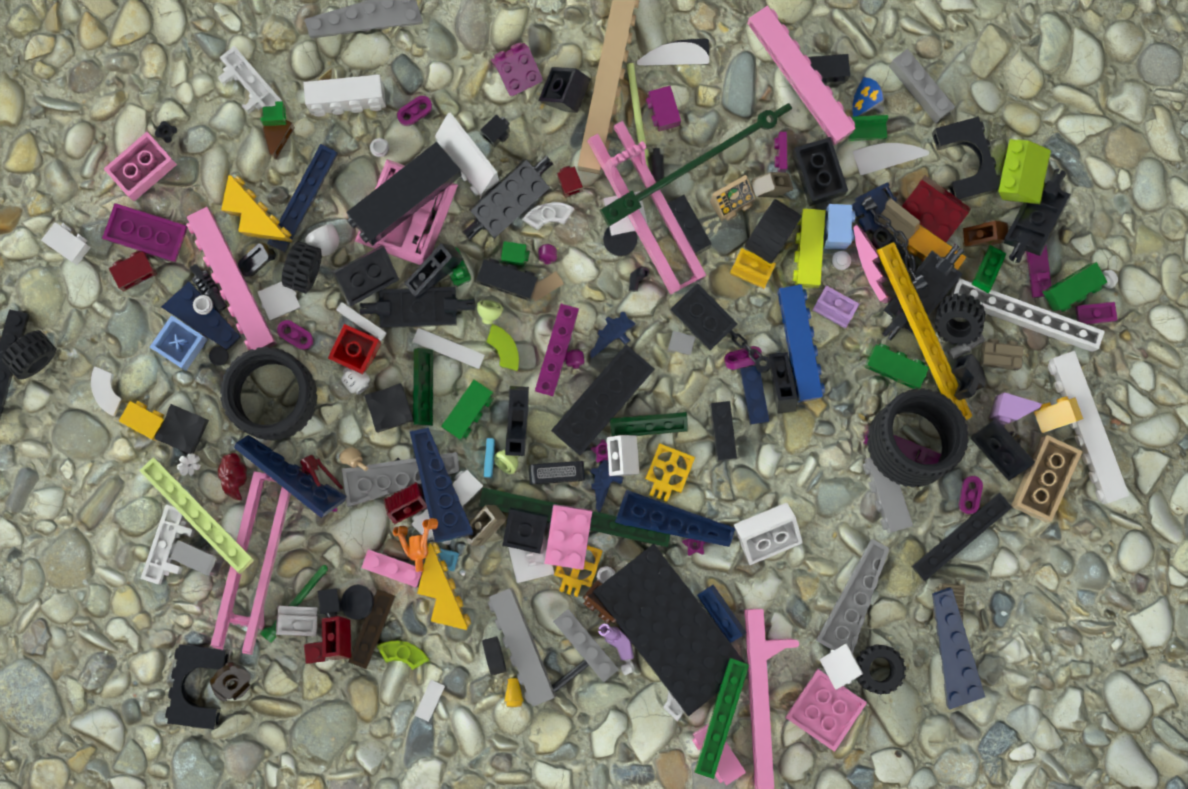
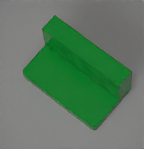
[848,115,889,141]

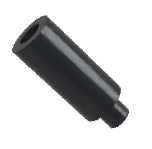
[650,148,665,182]

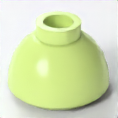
[477,300,504,324]
[494,450,519,474]

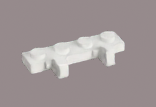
[218,46,282,114]
[140,505,195,585]

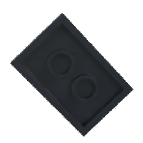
[332,245,399,307]
[670,283,738,351]
[970,418,1035,481]

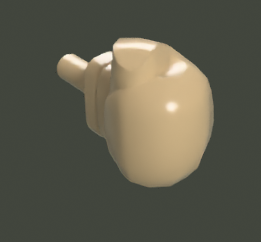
[339,447,368,471]

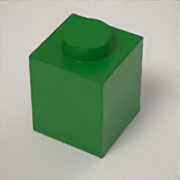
[501,241,530,267]

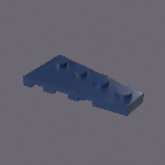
[161,282,241,350]

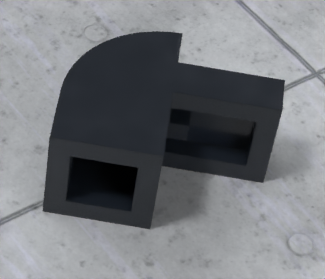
[951,354,985,400]

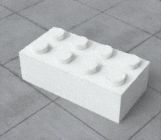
[303,74,386,117]

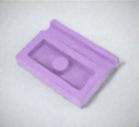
[812,285,859,329]

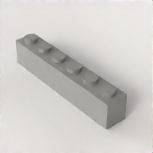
[488,587,556,706]

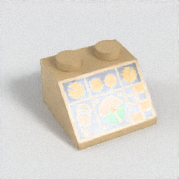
[710,175,756,221]

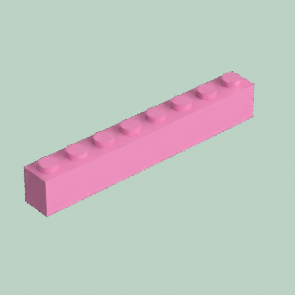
[747,5,855,145]
[186,207,277,350]

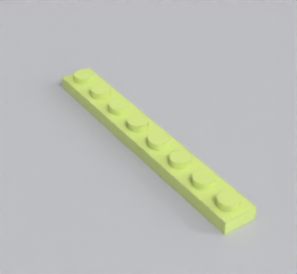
[139,457,254,574]

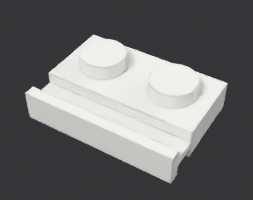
[276,606,318,636]

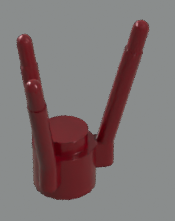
[300,455,343,490]

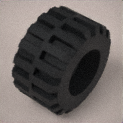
[282,241,322,294]
[935,293,986,346]
[2,330,57,380]
[856,644,907,695]

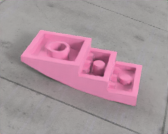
[853,225,892,304]

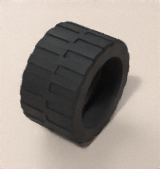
[745,199,802,264]

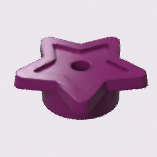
[591,439,608,463]
[682,539,706,556]

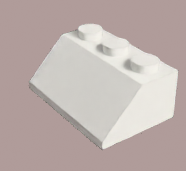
[734,503,803,565]

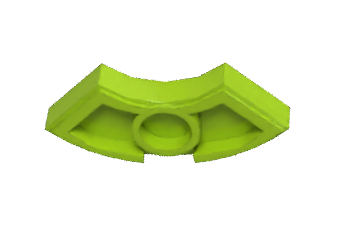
[487,324,519,372]
[377,640,430,670]

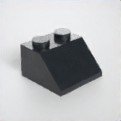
[538,67,591,113]

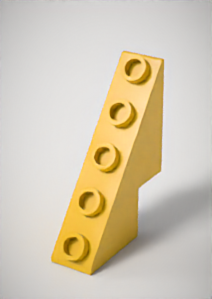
[221,175,293,242]
[417,541,472,630]

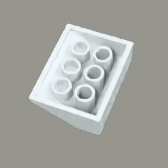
[435,112,499,198]

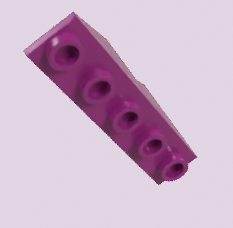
[535,303,579,396]

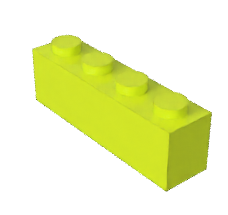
[792,208,826,288]

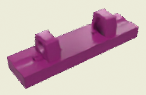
[1026,245,1052,298]
[863,425,941,464]

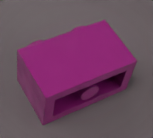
[646,85,681,132]

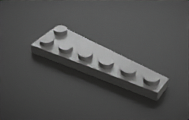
[305,0,423,39]
[342,452,460,507]
[816,539,889,654]

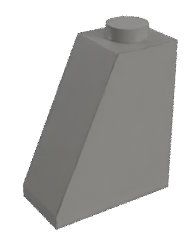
[170,540,224,576]

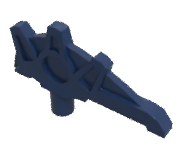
[590,312,636,358]
[591,459,624,513]

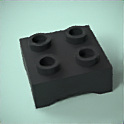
[364,383,413,433]
[155,404,209,454]

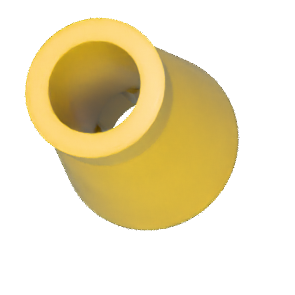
[504,678,524,707]

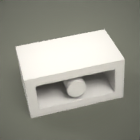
[41,222,91,265]
[607,435,639,476]

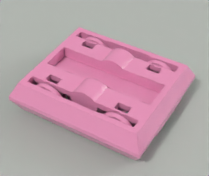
[355,159,458,265]

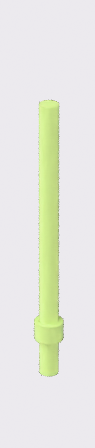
[627,63,650,170]

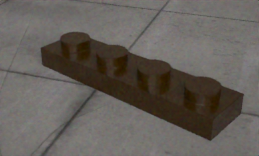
[348,589,396,669]

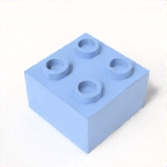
[823,204,855,250]
[150,315,208,371]

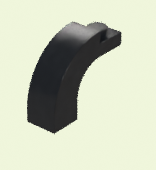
[505,386,529,456]

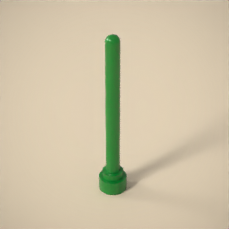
[260,565,328,643]

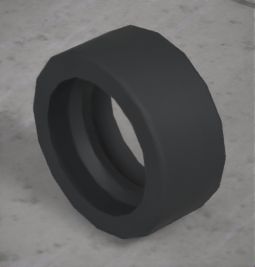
[482,636,506,676]

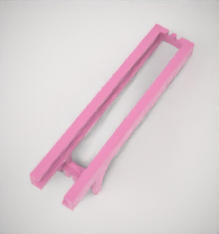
[587,121,706,295]
[211,471,291,655]
[744,609,799,789]

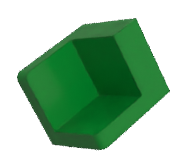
[260,101,286,126]

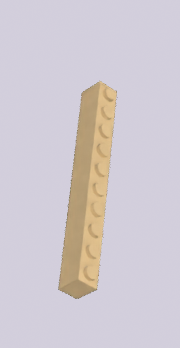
[578,0,640,175]

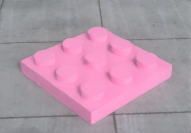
[785,669,867,752]

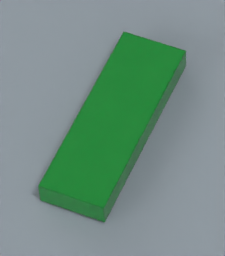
[972,245,1007,293]

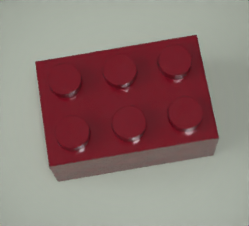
[901,175,971,243]

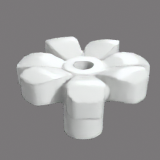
[177,453,201,476]

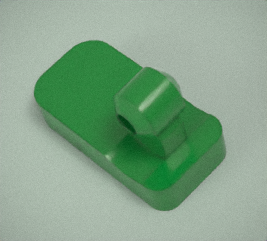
[449,247,471,287]

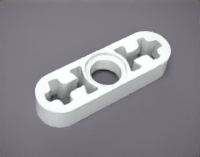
[336,302,387,341]

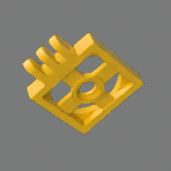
[645,443,695,502]
[554,545,603,597]

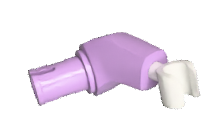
[599,624,635,675]

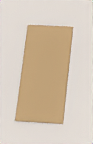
[533,271,564,302]

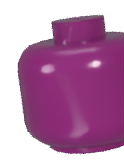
[538,244,557,265]
[565,349,585,369]

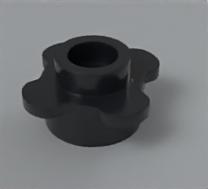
[155,121,177,143]

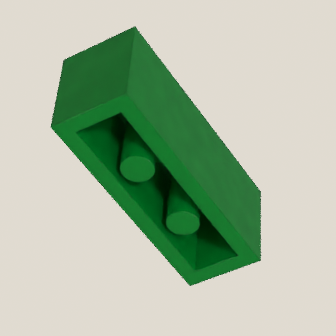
[1042,262,1107,312]
[864,344,929,390]
[441,379,494,441]

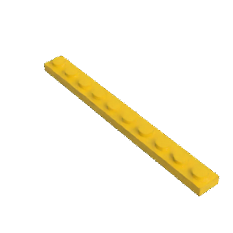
[876,242,973,420]

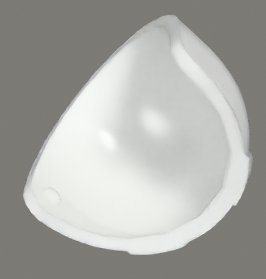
[305,224,339,256]

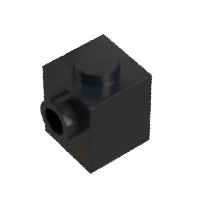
[480,114,510,148]

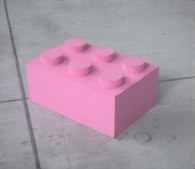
[104,132,177,201]
[544,504,593,570]

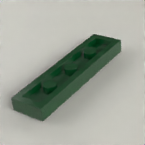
[413,348,433,426]
[610,412,688,437]

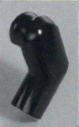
[629,266,650,292]

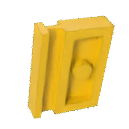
[730,248,776,289]

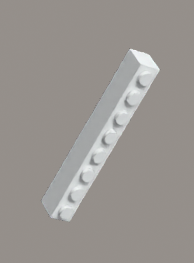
[950,278,1105,352]
[1048,351,1130,504]

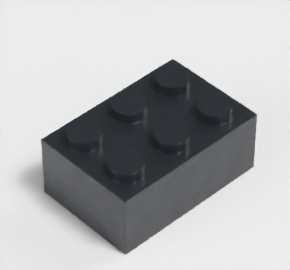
[792,137,848,206]

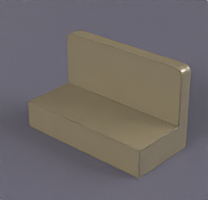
[877,198,920,243]

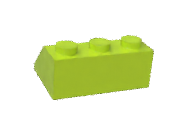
[998,139,1051,204]

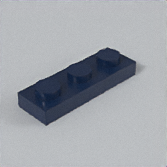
[740,366,770,425]
[697,584,747,643]

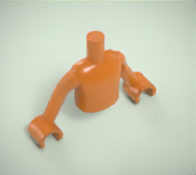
[393,518,438,572]

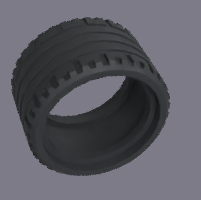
[220,347,318,441]
[867,388,969,488]

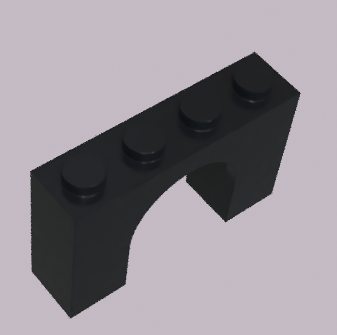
[932,116,1001,202]
[165,644,230,729]

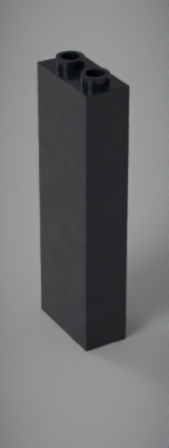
[346,141,462,246]

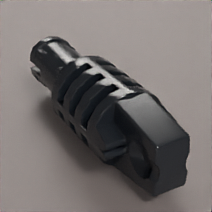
[190,264,227,313]

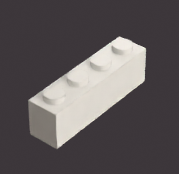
[412,470,484,541]

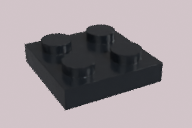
[502,507,548,554]

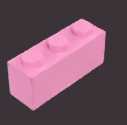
[361,549,422,588]
[692,723,746,786]

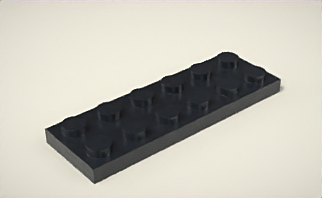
[551,344,655,456]

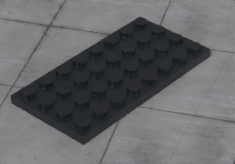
[592,544,745,716]

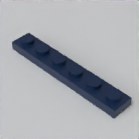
[267,144,338,253]

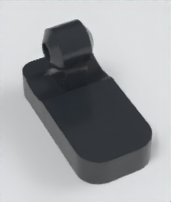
[238,243,277,277]

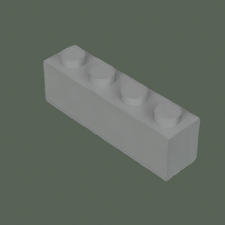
[889,49,955,124]
[863,458,913,533]
[553,609,619,682]

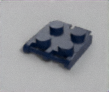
[851,182,898,233]

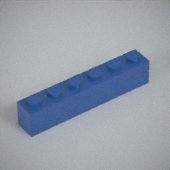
[777,284,825,403]

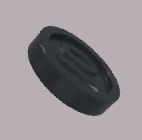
[209,347,229,366]

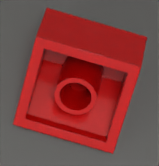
[328,324,382,375]

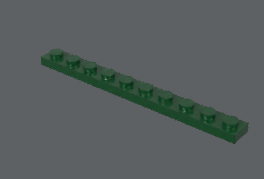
[479,488,670,547]

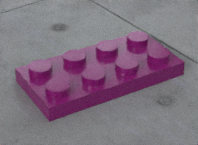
[102,203,188,263]

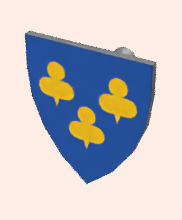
[852,77,884,117]

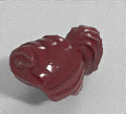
[218,453,247,501]

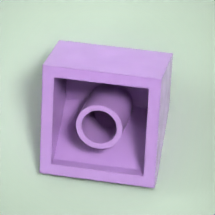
[989,392,1041,426]

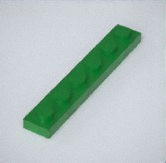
[694,658,749,779]

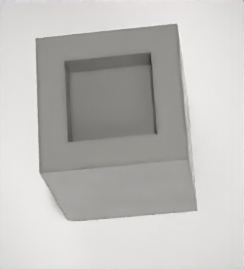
[667,331,695,355]

